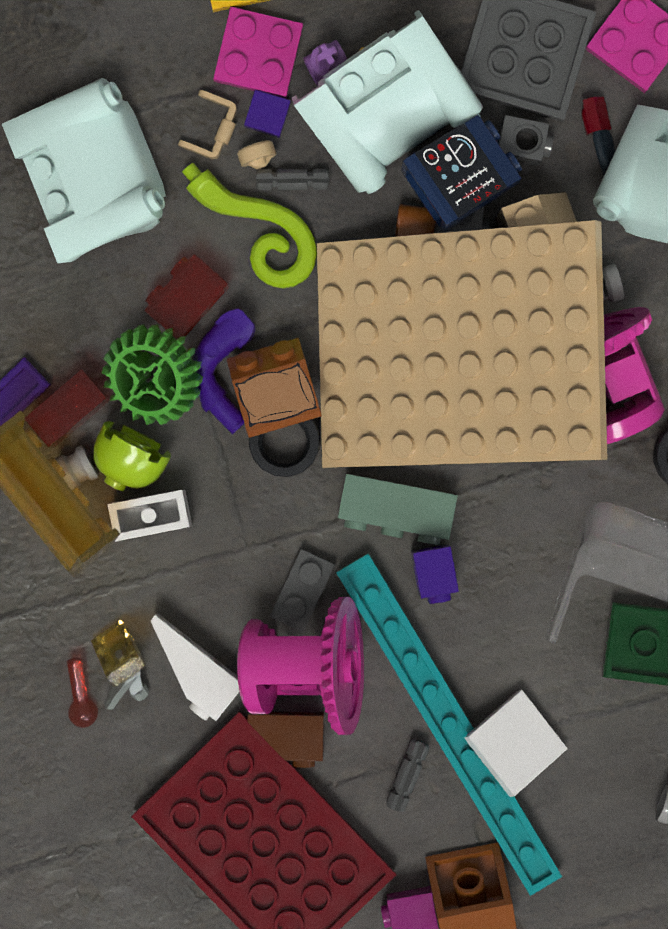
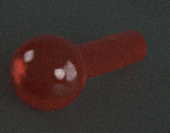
[67,658,98,728]

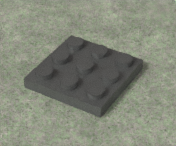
[461,0,596,122]

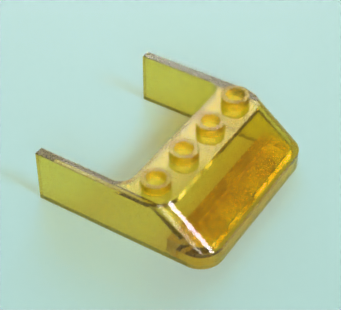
[0,411,120,577]

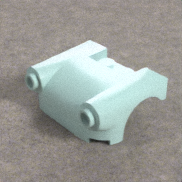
[292,10,483,194]
[2,78,166,263]
[593,104,668,243]

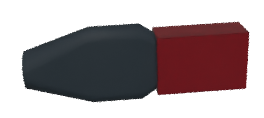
[581,97,615,176]

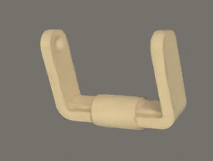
[178,90,237,159]

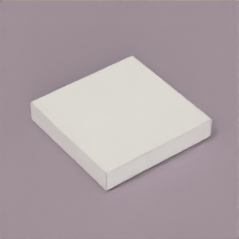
[464,690,568,797]

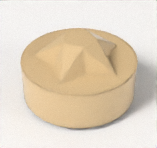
[237,140,277,169]

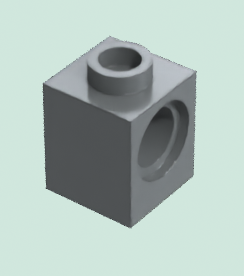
[498,115,554,166]

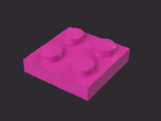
[585,0,668,93]
[213,6,304,99]

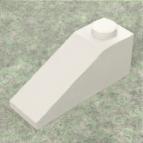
[151,613,239,721]

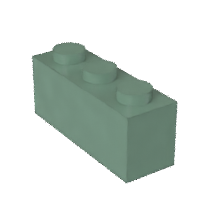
[338,474,458,545]

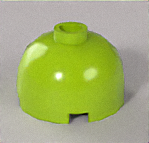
[94,421,171,491]

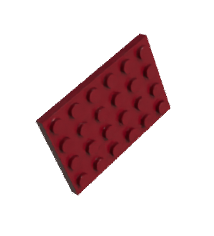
[131,711,396,929]

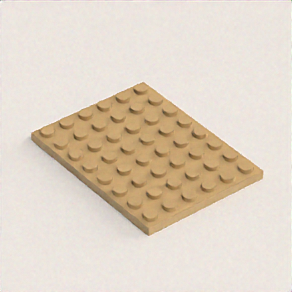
[317,220,607,468]

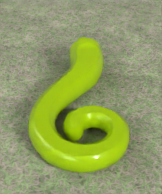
[182,163,317,289]

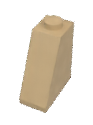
[496,192,577,228]

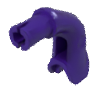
[193,309,256,435]

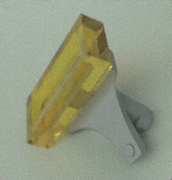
[91,620,149,710]

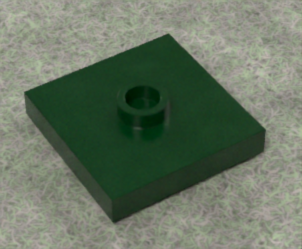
[602,602,668,686]

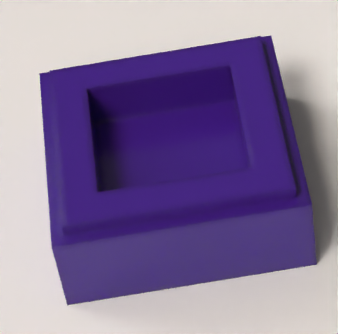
[244,90,291,138]

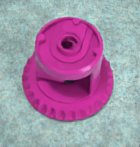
[604,307,665,444]
[237,597,364,735]

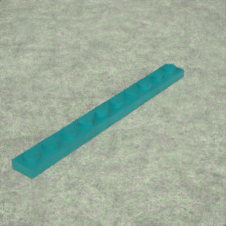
[336,553,562,896]

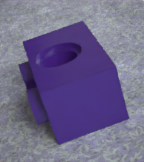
[411,545,459,604]

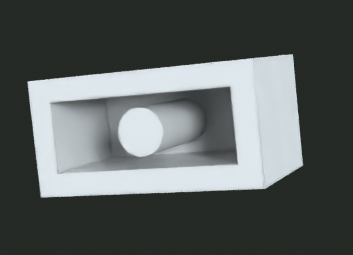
[107,490,192,542]

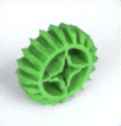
[101,324,204,425]

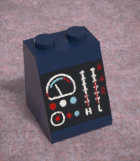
[401,115,522,233]

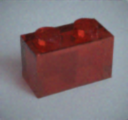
[144,254,230,339]
[24,369,110,448]

